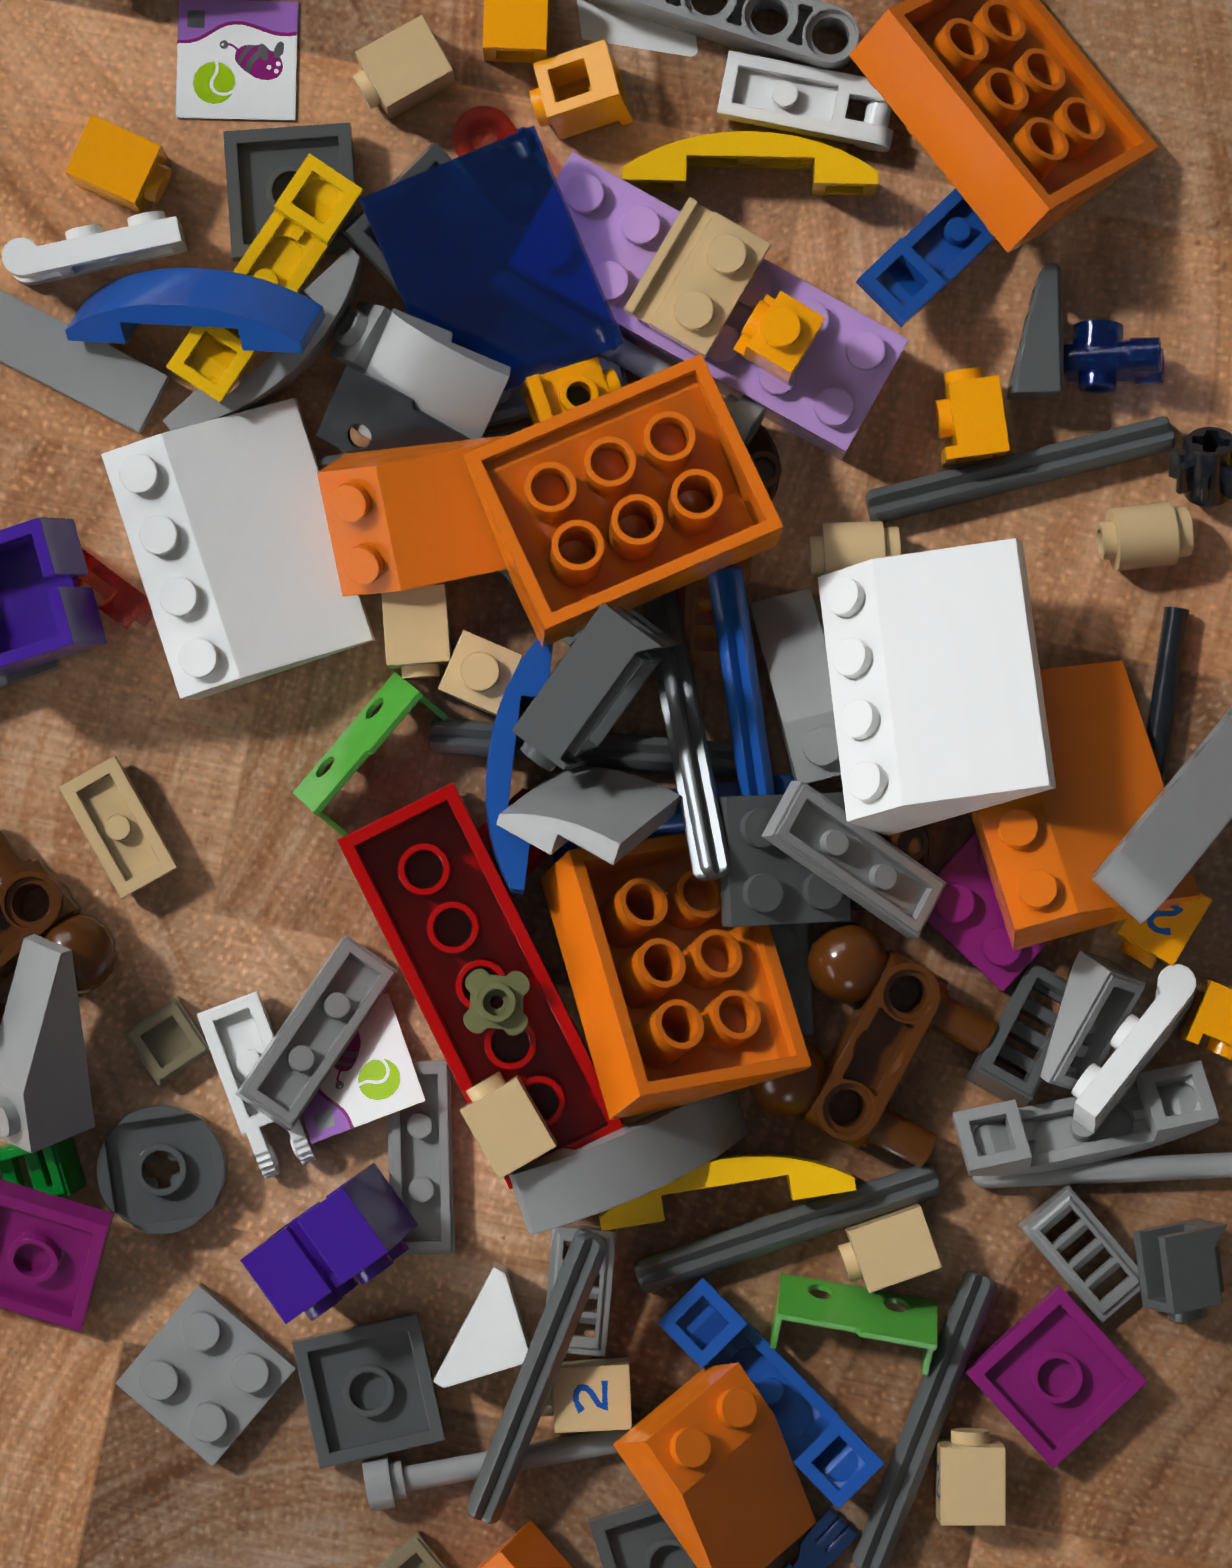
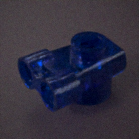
[1063,320,1165,393]

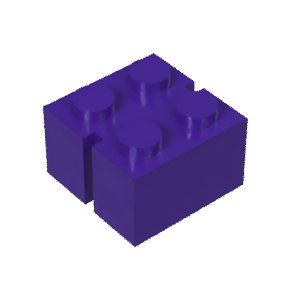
[0,517,107,677]
[240,1163,418,1324]

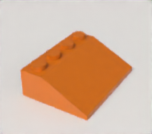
[849,0,1159,253]
[464,354,784,647]
[970,660,1200,951]
[540,833,812,1120]

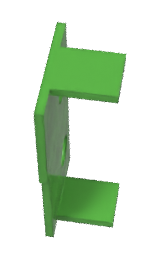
[292,672,449,837]
[770,1273,937,1376]

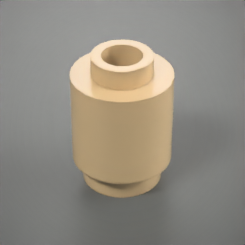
[1096,501,1194,571]
[808,521,901,576]

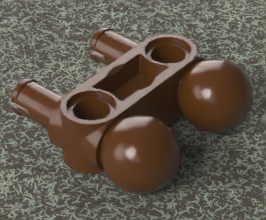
[0,831,116,1025]
[748,922,997,1167]

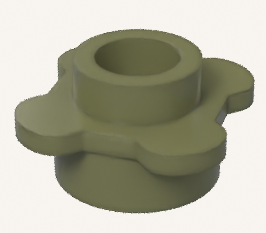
[463,969,530,1035]

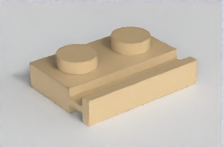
[624,197,771,359]

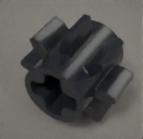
[1168,427,1232,507]

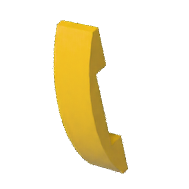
[622,131,879,196]
[166,153,363,404]
[599,1153,857,1231]

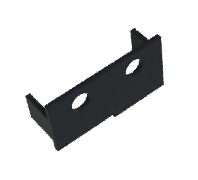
[316,363,470,453]

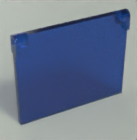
[359,125,625,391]

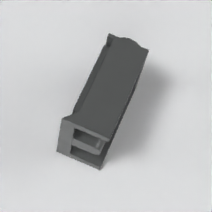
[511,603,683,771]

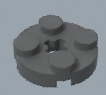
[97,1104,227,1234]

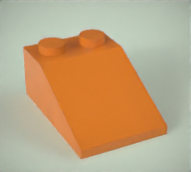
[317,435,508,597]
[613,1362,817,1568]

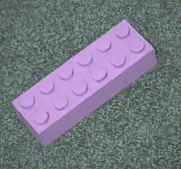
[509,152,909,460]

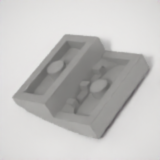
[352,308,511,440]
[496,766,681,865]

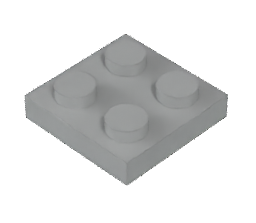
[115,1283,297,1467]

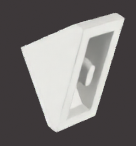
[433,1262,530,1388]

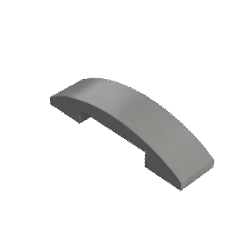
[162,248,364,431]
[952,1060,1219,1176]
[509,1090,749,1234]

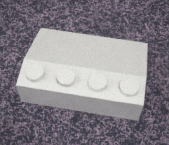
[101,398,375,700]
[818,538,1056,836]

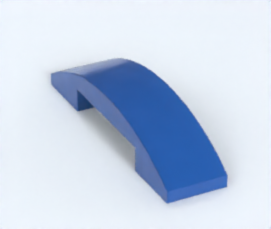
[856,188,996,327]
[65,268,325,354]
[485,639,553,898]
[657,1277,885,1509]

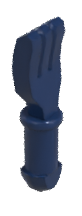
[783,1507,859,1568]

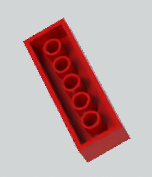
[337,783,625,1189]

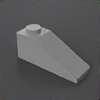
[748,588,841,785]
[0,934,95,1153]

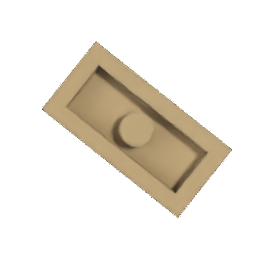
[59,756,180,899]

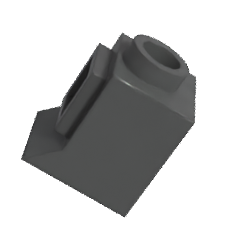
[1133,1218,1227,1322]

